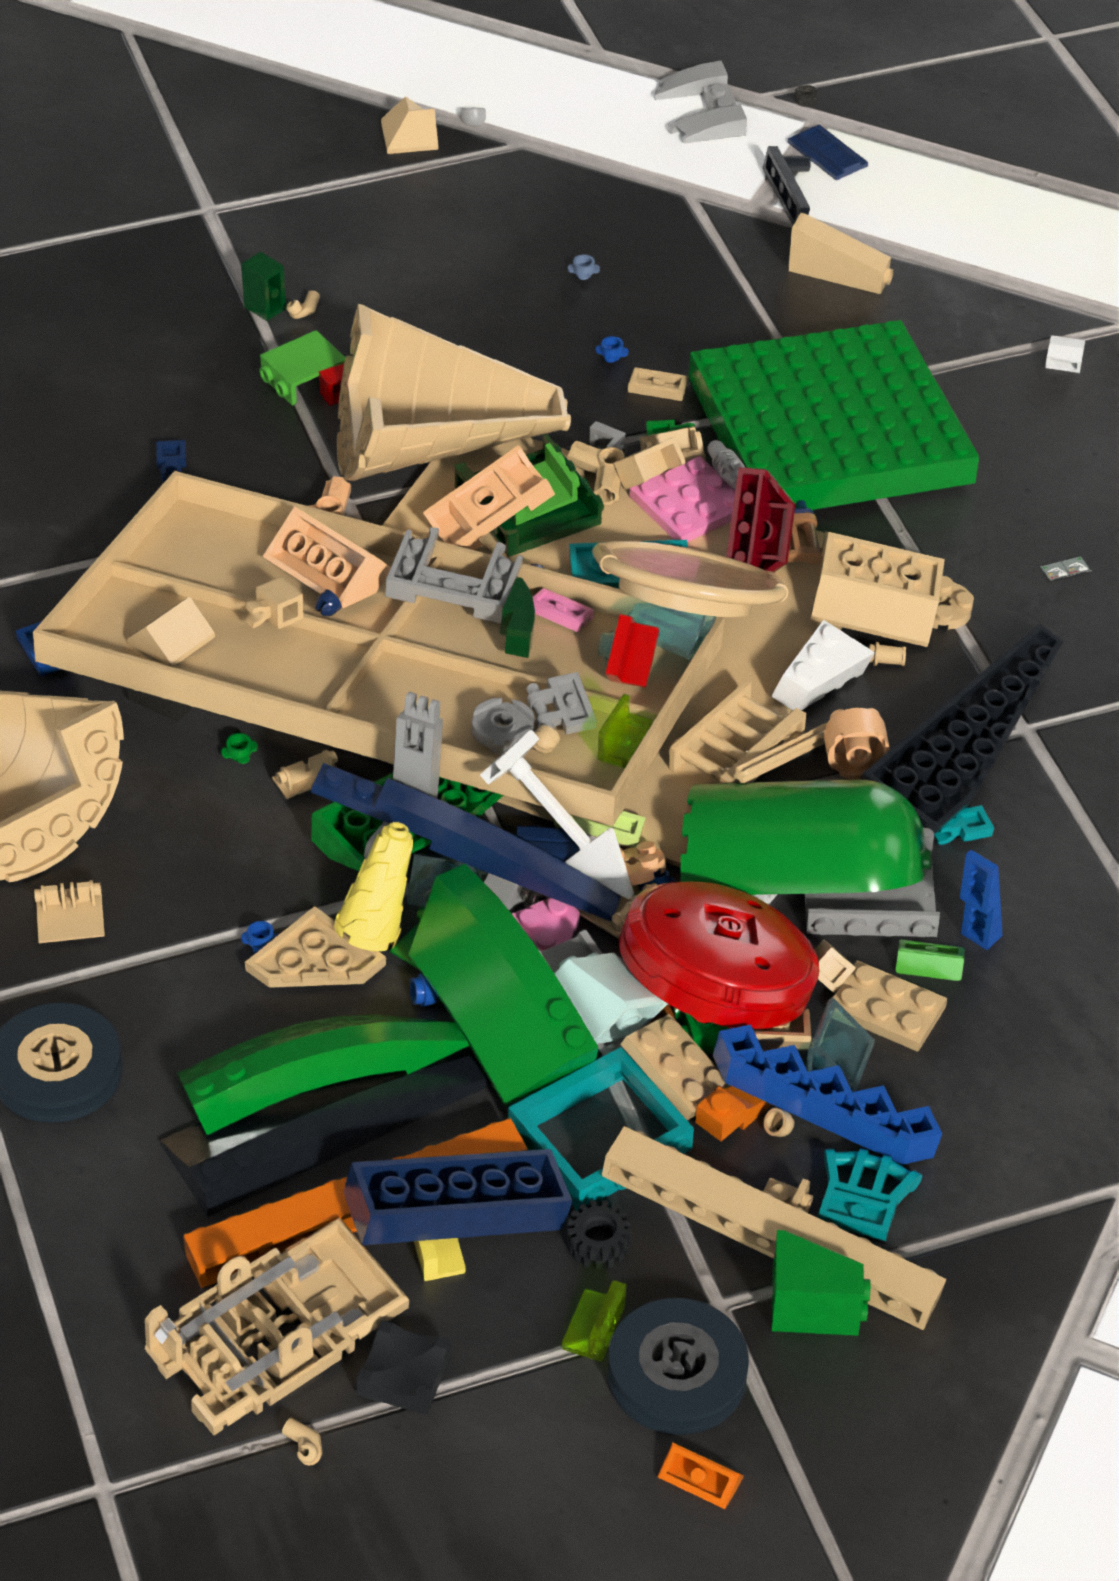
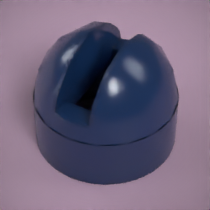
[315,589,342,616]

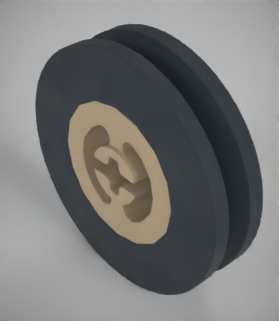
[0,1003,123,1123]

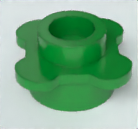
[221,733,258,764]

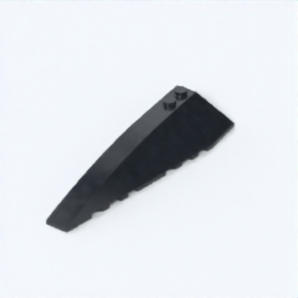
[860,624,1064,834]
[160,1053,492,1217]

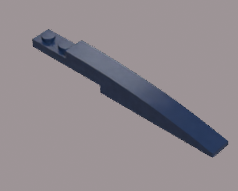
[311,763,621,921]

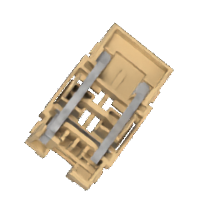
[145,1217,409,1436]

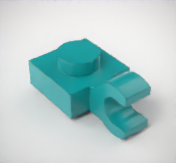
[934,805,994,845]

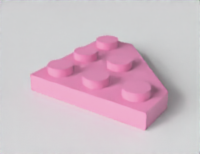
[512,897,580,952]

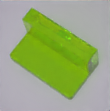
[598,694,653,768]
[562,1280,626,1362]

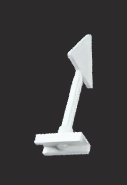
[480,729,634,899]

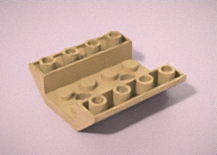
[810,531,945,647]

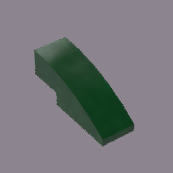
[500,577,535,658]

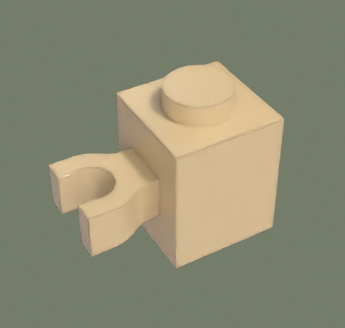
[246,576,303,629]

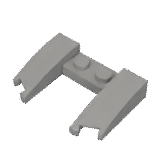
[654,60,747,144]
[385,527,523,623]

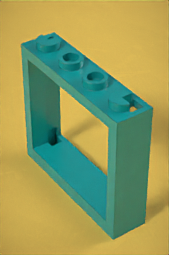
[508,1047,694,1212]

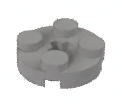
[471,698,535,755]

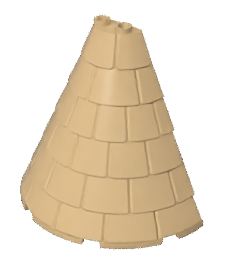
[337,304,571,481]
[0,691,124,882]

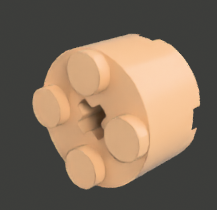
[824,708,890,780]

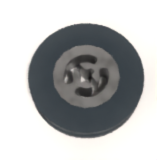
[608,1298,749,1435]

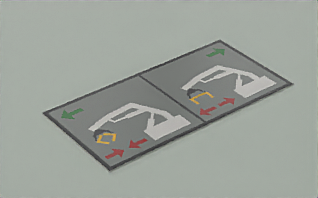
[1040,556,1091,581]

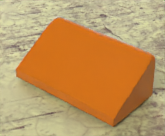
[657,1443,744,1509]

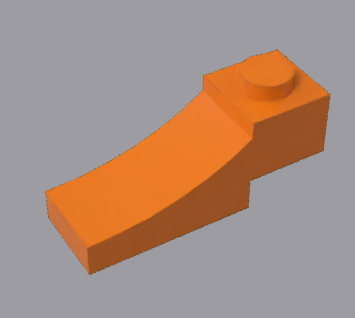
[695,1086,772,1142]

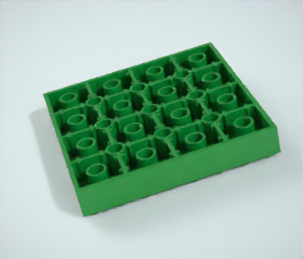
[689,320,979,510]

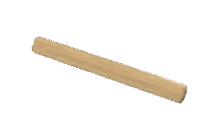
[733,723,827,783]

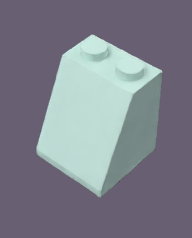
[554,953,668,1044]

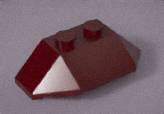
[726,467,796,572]

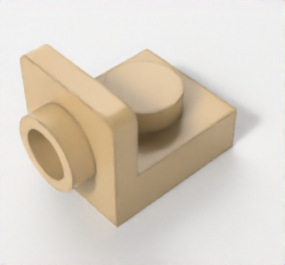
[763,1178,813,1213]

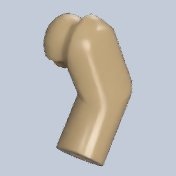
[286,290,320,319]
[282,1418,323,1466]

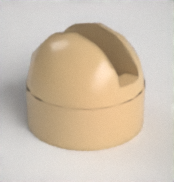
[533,725,560,754]
[764,1108,794,1137]

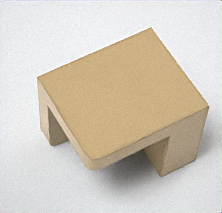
[815,939,856,993]

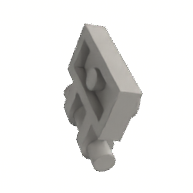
[526,672,597,734]

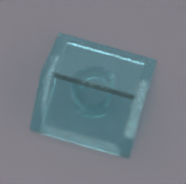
[806,998,876,1092]

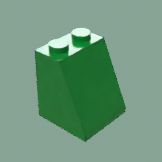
[772,1230,871,1336]

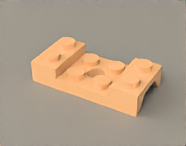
[423,445,555,551]

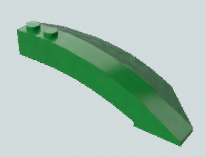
[408,864,599,1106]
[177,1014,469,1135]

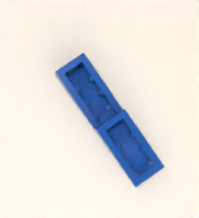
[960,850,1003,950]

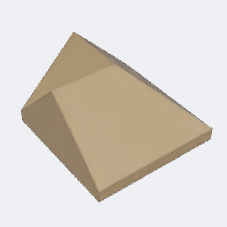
[381,96,438,154]

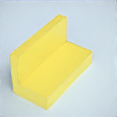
[414,1238,466,1281]

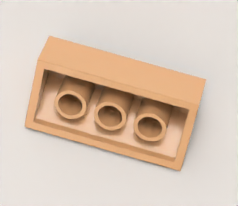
[263,506,391,608]

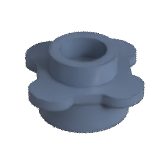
[568,255,600,280]

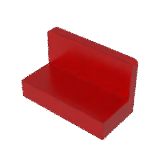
[605,614,660,688]

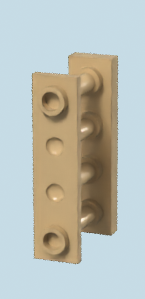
[669,679,806,783]

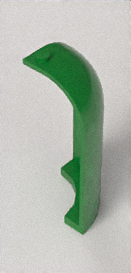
[681,780,932,895]

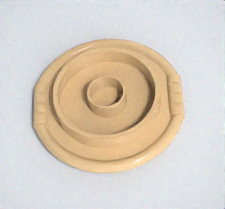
[592,541,788,617]

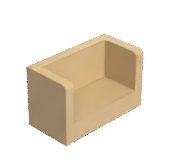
[614,437,686,490]

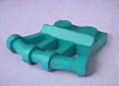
[818,1148,922,1241]

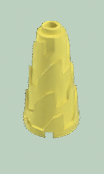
[334,822,413,951]

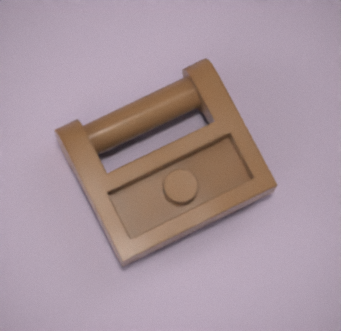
[788,513,823,566]

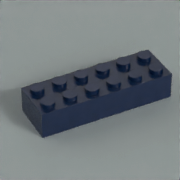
[343,1149,572,1245]

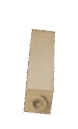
[789,213,893,294]

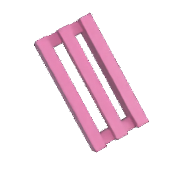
[533,588,594,632]

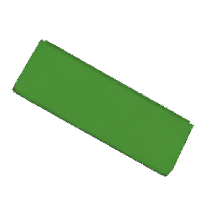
[896,939,965,981]

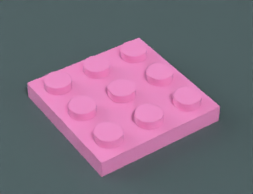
[629,456,735,542]

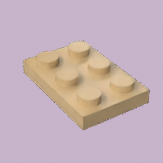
[827,960,947,1052]
[620,1014,731,1120]

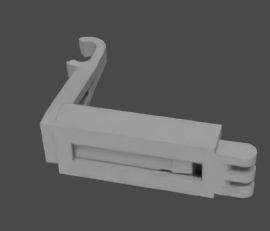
[364,692,443,859]

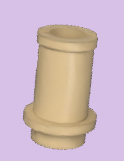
[869,642,906,666]

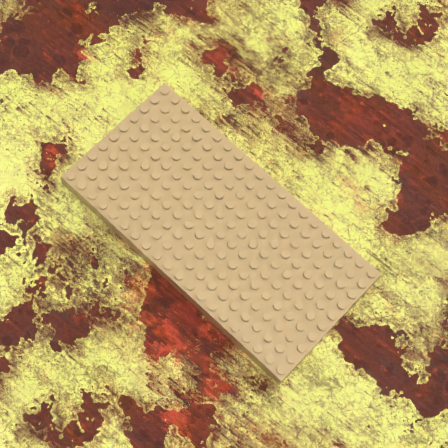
[33,471,725,826]

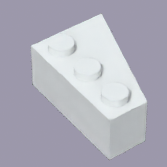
[771,620,875,710]

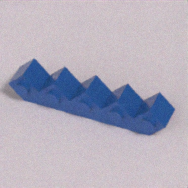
[713,1025,942,1165]

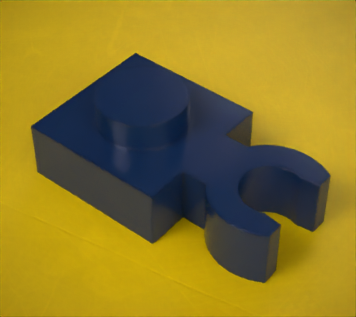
[156,440,186,482]

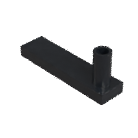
[762,146,811,225]

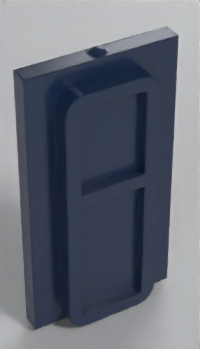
[787,124,869,181]

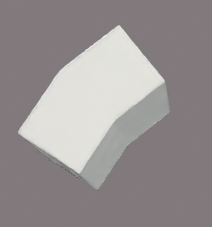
[1045,335,1085,373]

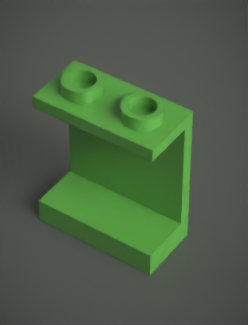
[259,330,346,406]
[510,443,580,525]

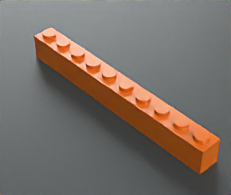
[183,1118,528,1288]

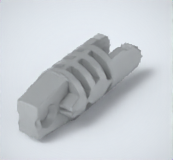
[707,440,745,489]

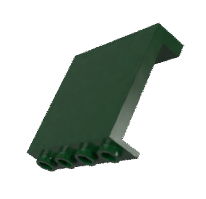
[455,434,604,557]

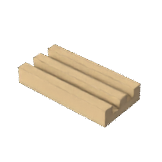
[628,367,688,401]

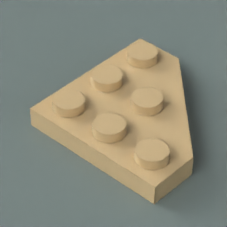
[245,906,386,988]

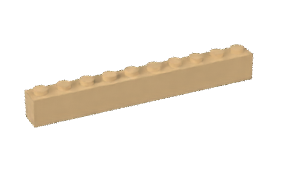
[601,1126,946,1330]

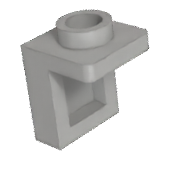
[590,421,627,457]

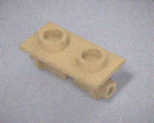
[272,750,338,799]

